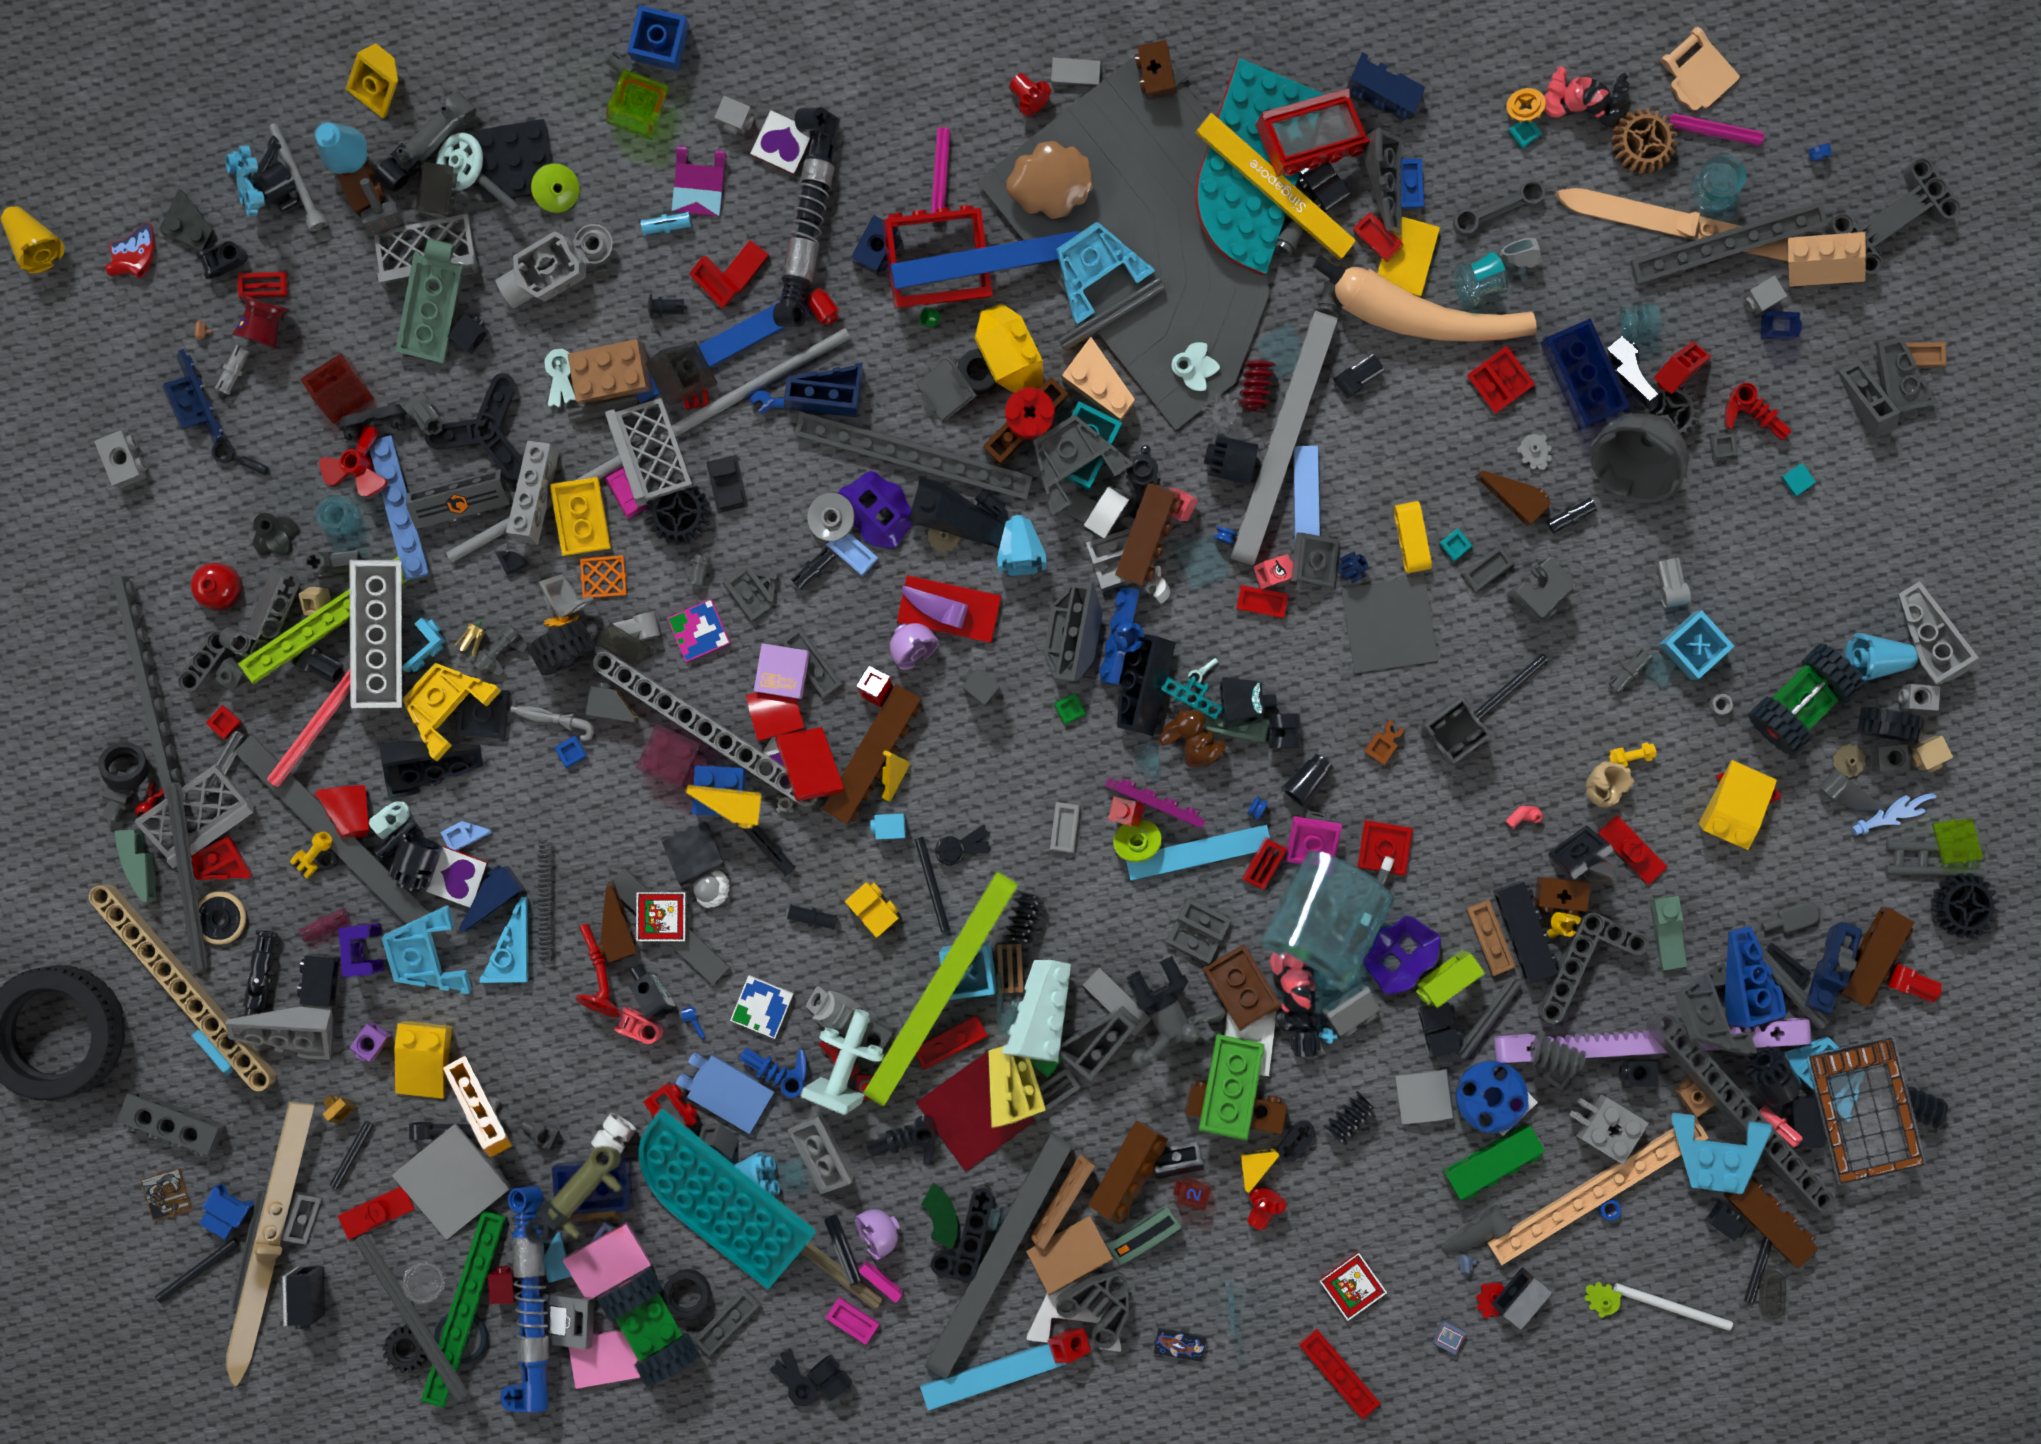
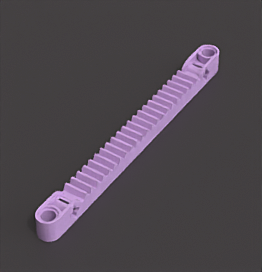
[1494,1018,1812,1063]

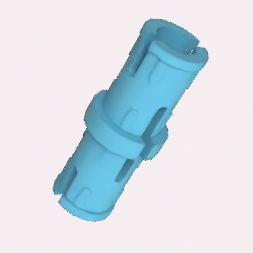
[641,212,692,236]

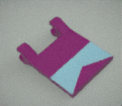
[672,146,726,217]

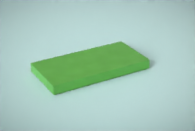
[1198,1034,1265,1141]

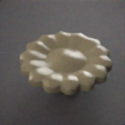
[928,528,961,553]
[1832,744,1866,778]

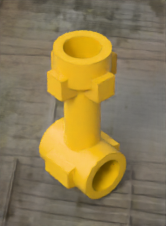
[1608,742,1657,767]

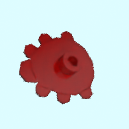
[1476,1282,1505,1318]

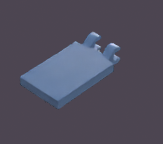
[675,1052,775,1134]

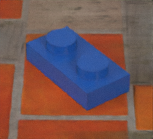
[1401,158,1424,209]

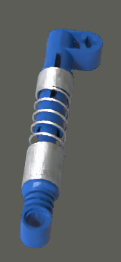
[500,1185,550,1412]

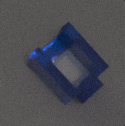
[1761,311,1802,340]

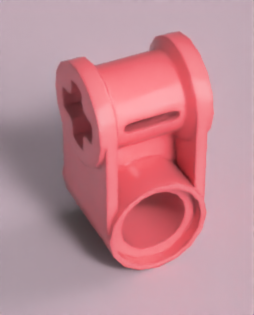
[614,1006,663,1044]

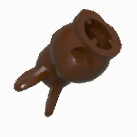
[1159,709,1227,767]

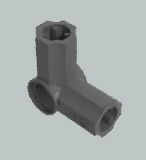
[303,550,362,579]

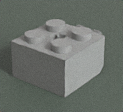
[1570,1094,1649,1165]

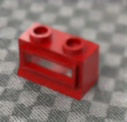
[643,1082,698,1128]

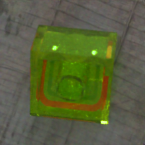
[606,69,669,140]

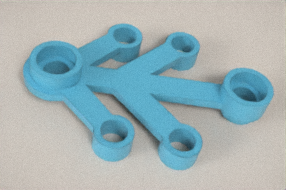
[225,146,264,216]

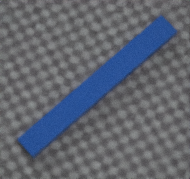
[890,231,1079,290]
[636,302,811,404]

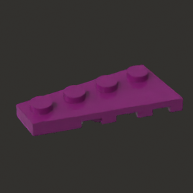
[1105,777,1206,828]

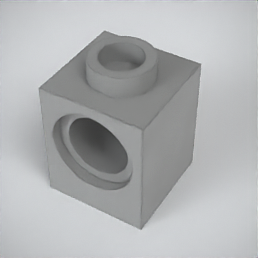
[1744,275,1787,315]
[1898,684,1940,711]

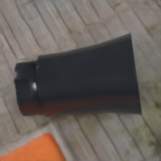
[1281,753,1334,809]

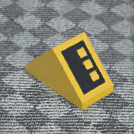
[1239,1149,1279,1193]

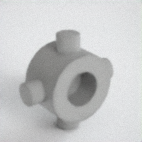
[776,795,794,813]

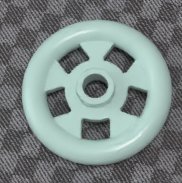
[436,133,483,191]

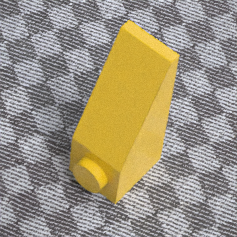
[687,785,761,828]

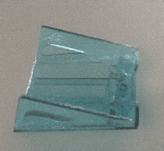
[1260,850,1395,993]

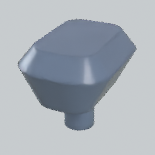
[1459,1255,1477,1275]

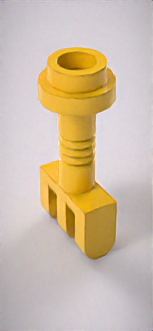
[290,832,332,879]

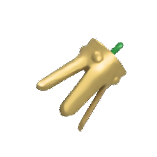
[453,621,486,657]

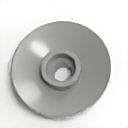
[807,493,855,541]

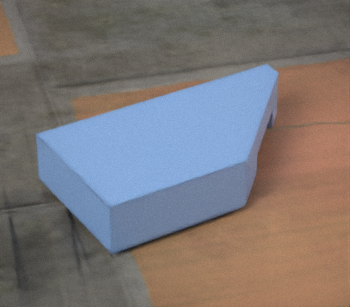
[440,821,492,851]

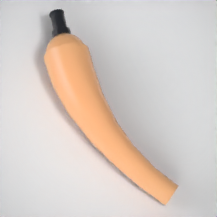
[1312,254,1537,341]

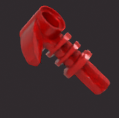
[1724,383,1791,440]

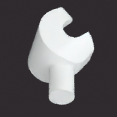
[1144,566,1170,603]

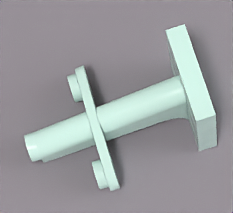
[801,1009,884,1115]

